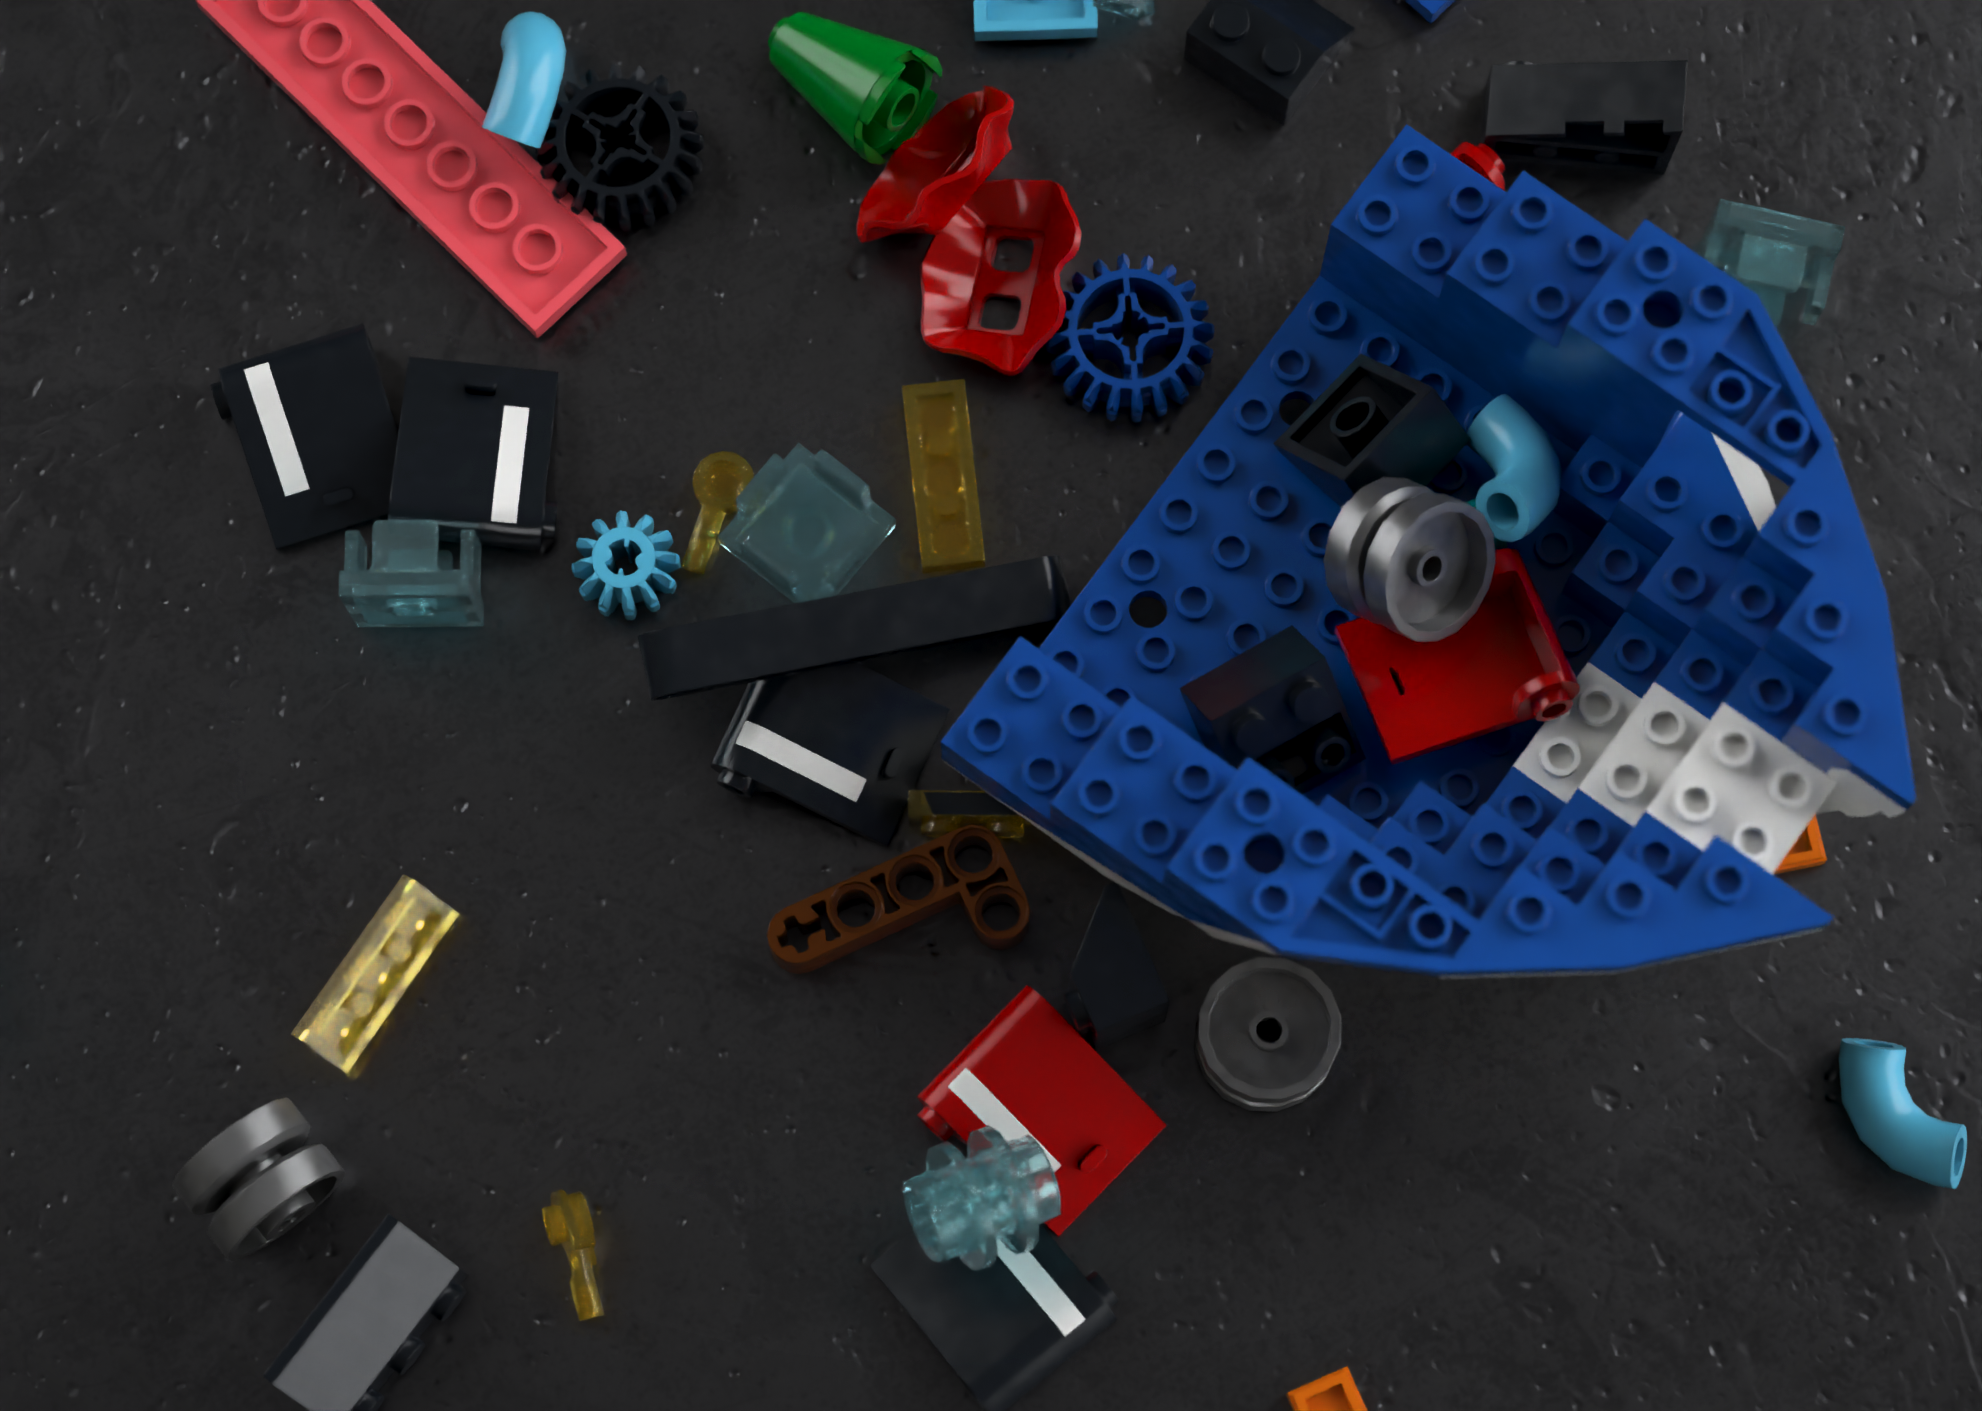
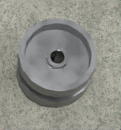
[1324,477,1496,642]
[1195,957,1342,1112]
[172,1098,346,1262]

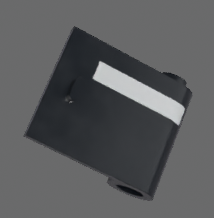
[210,323,398,549]
[388,357,559,551]
[710,662,950,847]
[870,1169,1119,1411]

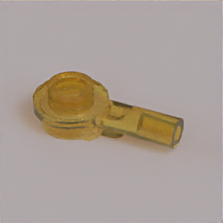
[681,451,756,575]
[542,1189,604,1321]

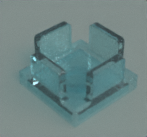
[1698,198,1845,327]
[718,442,896,603]
[339,520,484,627]

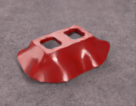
[857,85,1014,243]
[920,178,1082,376]

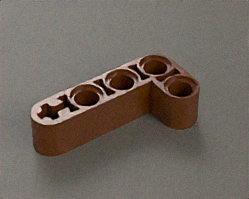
[767,824,1030,974]

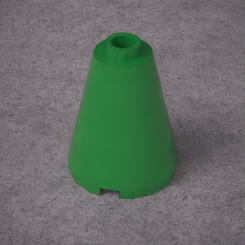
[768,12,943,165]

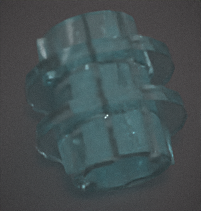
[903,1126,1061,1271]

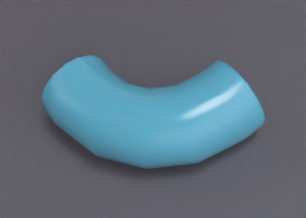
[482,11,566,149]
[1466,394,1562,542]
[1839,1038,1967,1189]

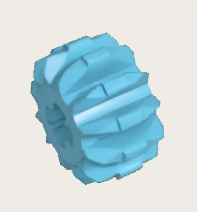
[571,510,681,620]

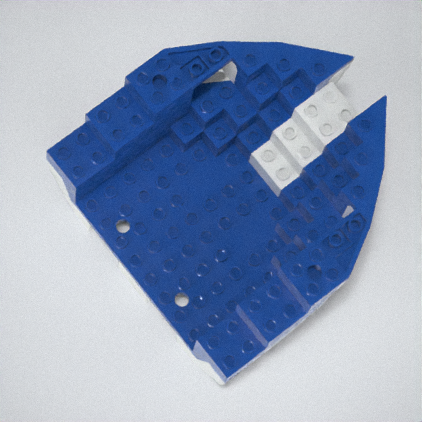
[941,124,1916,978]

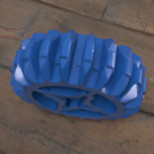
[1045,253,1215,423]

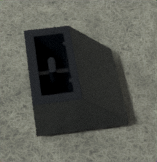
[1179,625,1366,795]

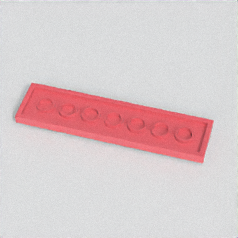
[195,0,627,339]

